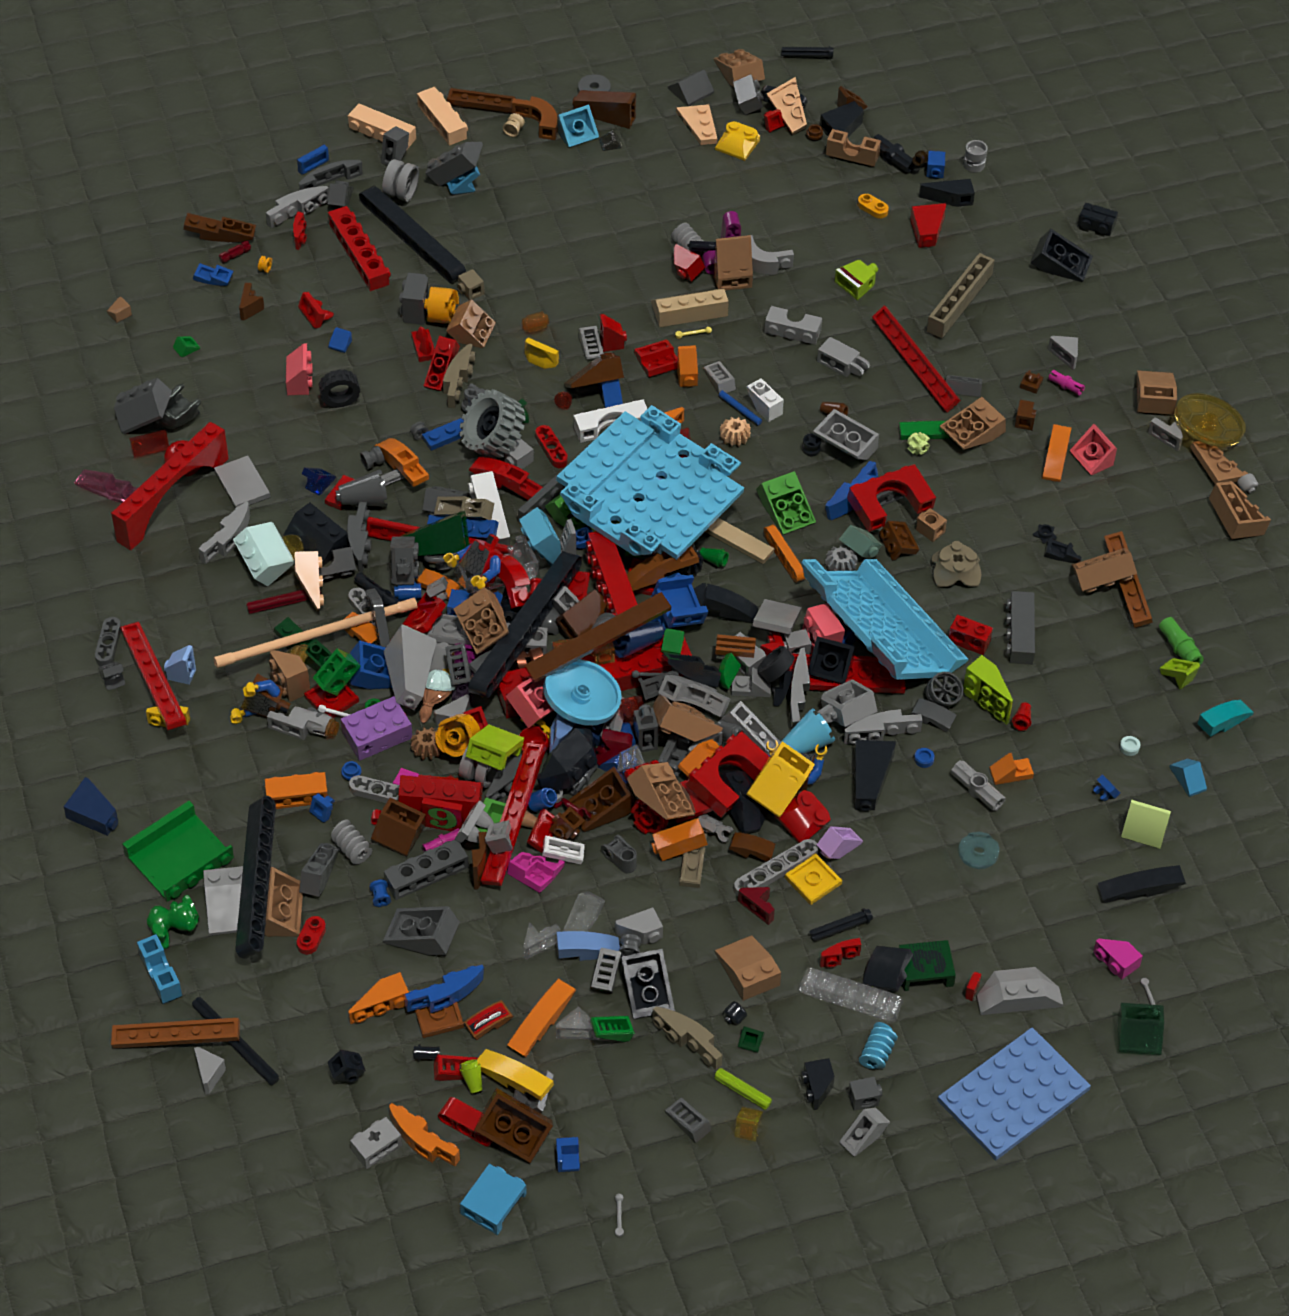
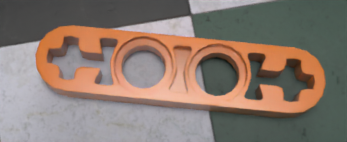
[763,524,805,583]

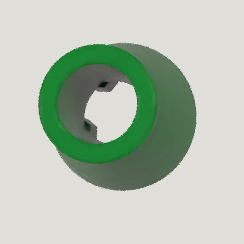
[700,547,729,567]

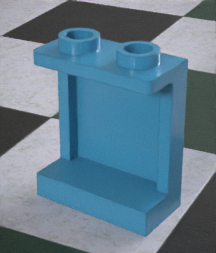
[460,1164,527,1235]

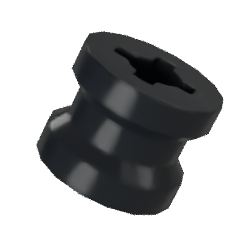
[802,433,821,457]

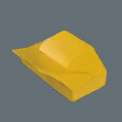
[525,338,559,369]

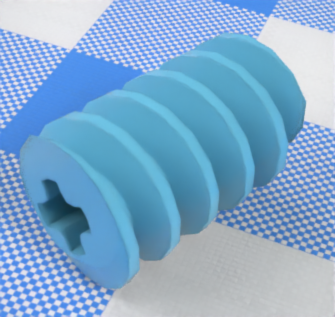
[859,1022,898,1069]

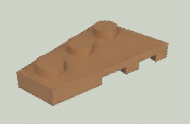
[1190,439,1248,484]

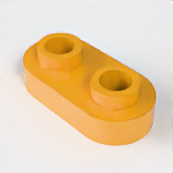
[858,194,889,219]

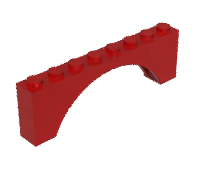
[111,421,229,550]

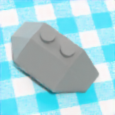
[977,967,1063,1015]

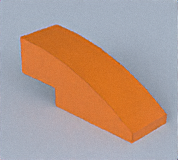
[1042,424,1071,482]

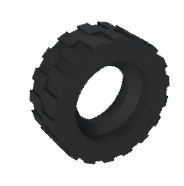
[319,369,360,408]

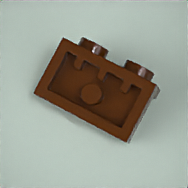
[879,521,920,560]

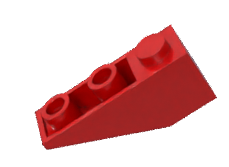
[424,336,460,391]

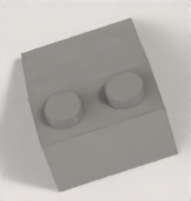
[204,866,243,936]

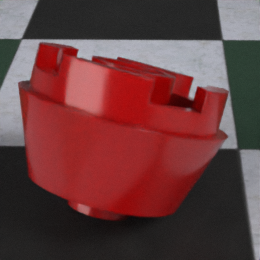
[631,799,669,833]

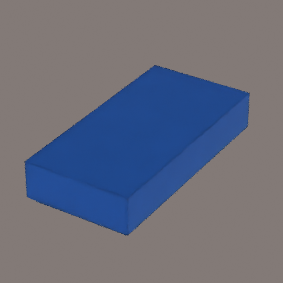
[297,144,329,175]

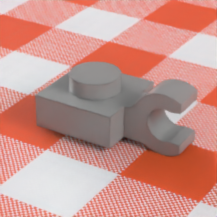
[698,814,734,842]

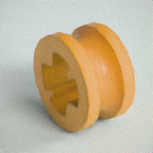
[258,256,272,273]

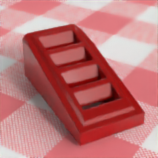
[434,1055,478,1081]

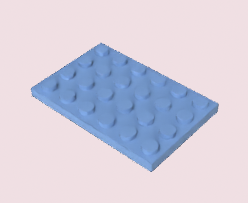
[937,1028,1091,1161]

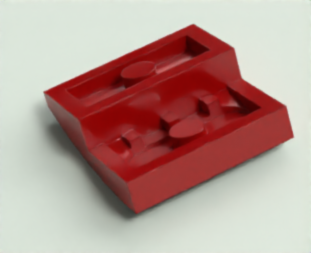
[634,339,678,377]

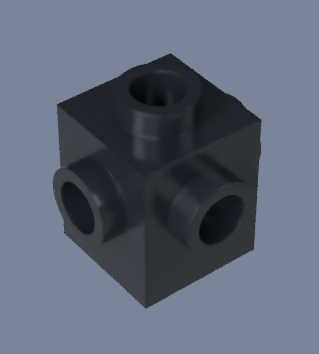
[327,1050,366,1083]

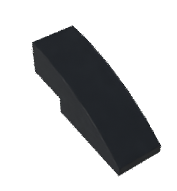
[702,583,758,623]
[662,652,721,687]

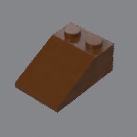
[564,352,624,388]
[568,767,638,832]

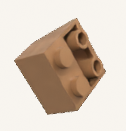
[446,299,496,348]
[268,650,310,702]

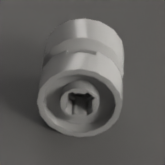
[963,140,988,173]

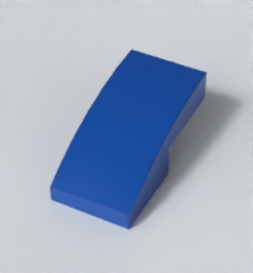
[193,263,233,286]

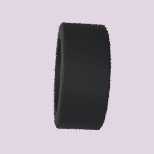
[758,646,794,682]

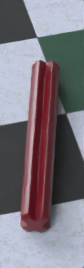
[246,587,321,613]

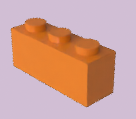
[265,772,328,809]

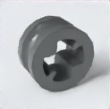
[410,421,429,440]

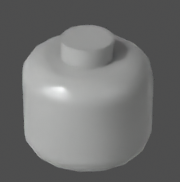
[1237,473,1258,494]

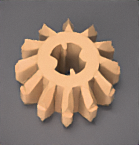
[720,416,751,447]

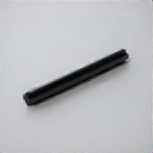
[192,997,279,1085]

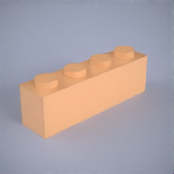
[417,87,468,146]
[348,104,416,149]

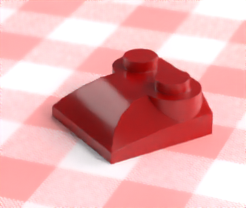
[775,789,831,843]

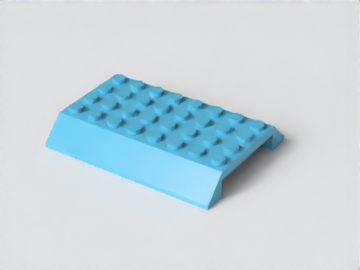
[802,559,969,680]

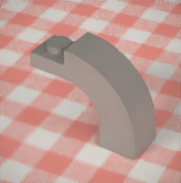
[750,235,794,275]
[658,675,730,717]

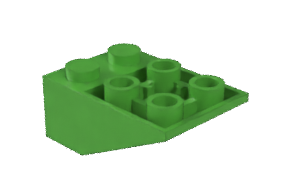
[756,471,816,535]

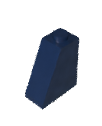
[64,777,118,836]

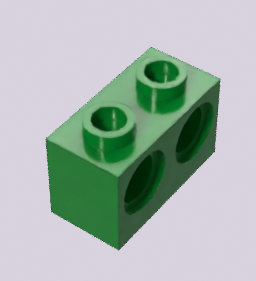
[313,648,361,696]

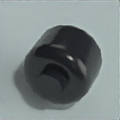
[723,1001,747,1025]

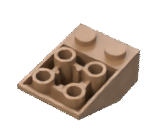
[714,49,765,87]
[714,235,753,291]
[1137,370,1177,415]
[940,397,1006,450]
[454,587,509,654]
[627,762,694,820]

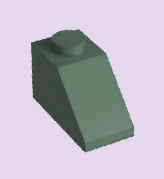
[839,525,883,559]

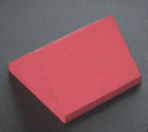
[1069,424,1117,475]

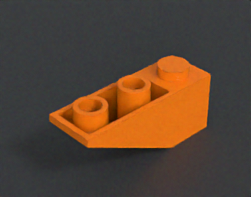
[348,972,409,1024]

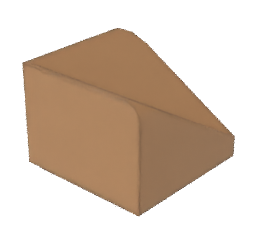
[107,297,132,323]

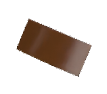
[729,832,776,862]

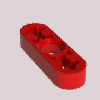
[536,425,568,468]

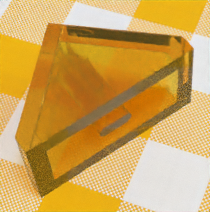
[735,1107,763,1141]

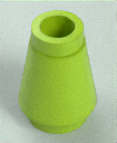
[460,1059,483,1093]

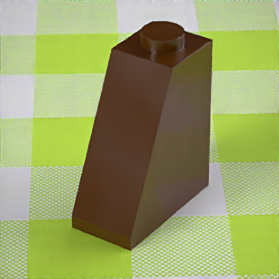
[555,590,606,640]

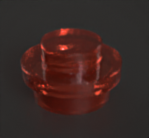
[554,391,572,409]

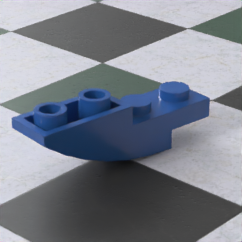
[825,461,878,520]
[405,965,484,1013]

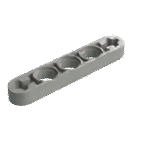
[734,839,818,896]

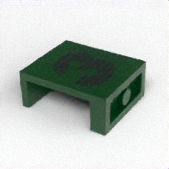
[899,940,956,991]

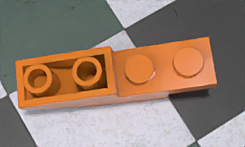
[375,438,429,487]
[389,1103,460,1166]

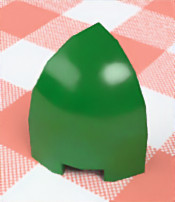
[718,653,741,689]

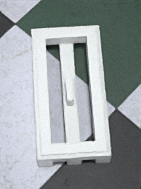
[542,836,585,865]

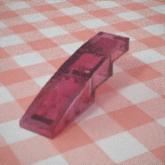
[74,469,138,503]

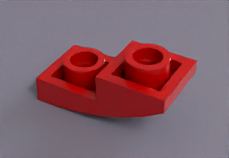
[293,212,307,250]
[820,938,861,968]

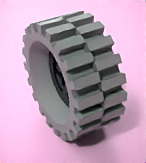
[460,389,525,459]

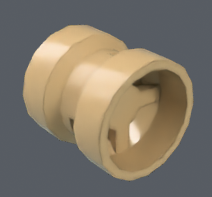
[503,113,525,137]

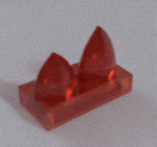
[129,430,169,457]

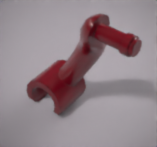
[554,798,592,818]

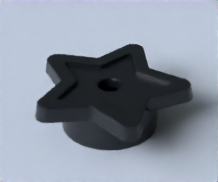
[1033,524,1057,544]

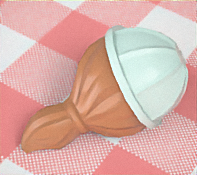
[419,669,456,723]

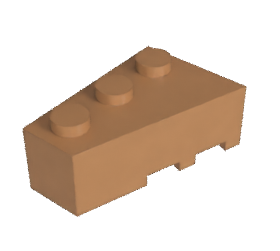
[1209,481,1271,539]

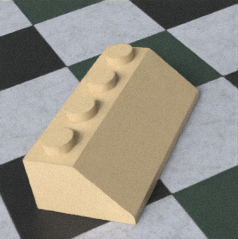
[651,289,729,327]

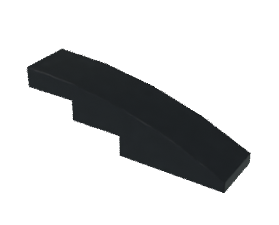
[1098,865,1186,903]

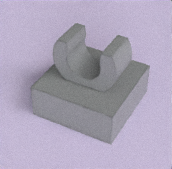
[426,577,448,600]

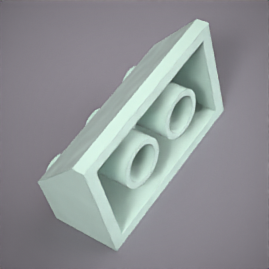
[233,522,295,586]

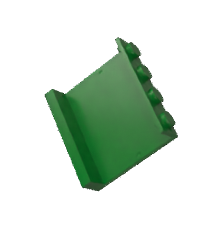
[122,801,234,902]

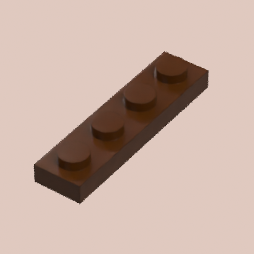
[447,88,515,113]

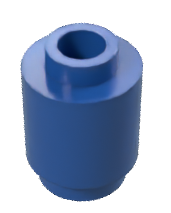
[394,582,421,601]
[528,788,557,812]

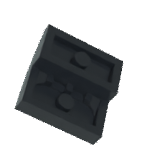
[863,946,913,991]

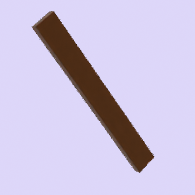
[525,592,672,683]

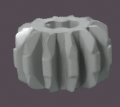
[825,545,857,571]

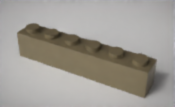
[927,253,995,338]

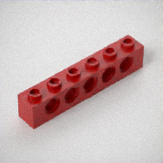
[328,206,391,291]

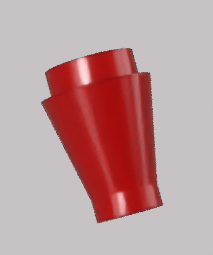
[1012,702,1031,731]

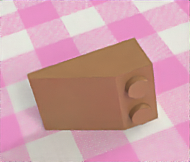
[715,935,781,1001]

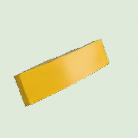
[477,1049,554,1100]

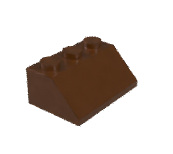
[474,1088,553,1163]

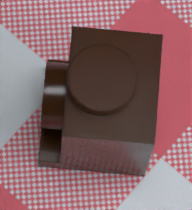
[1015,400,1036,431]

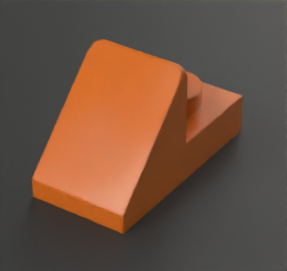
[989,753,1034,785]

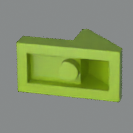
[1159,658,1200,689]

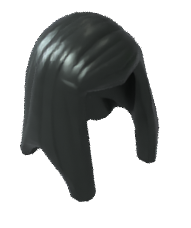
[157,384,201,429]

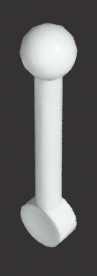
[318,705,351,717]

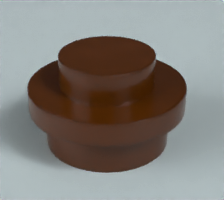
[806,124,823,140]

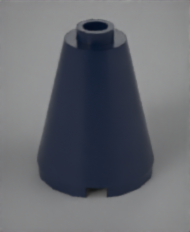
[610,621,665,658]

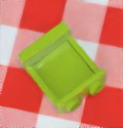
[465,724,525,771]

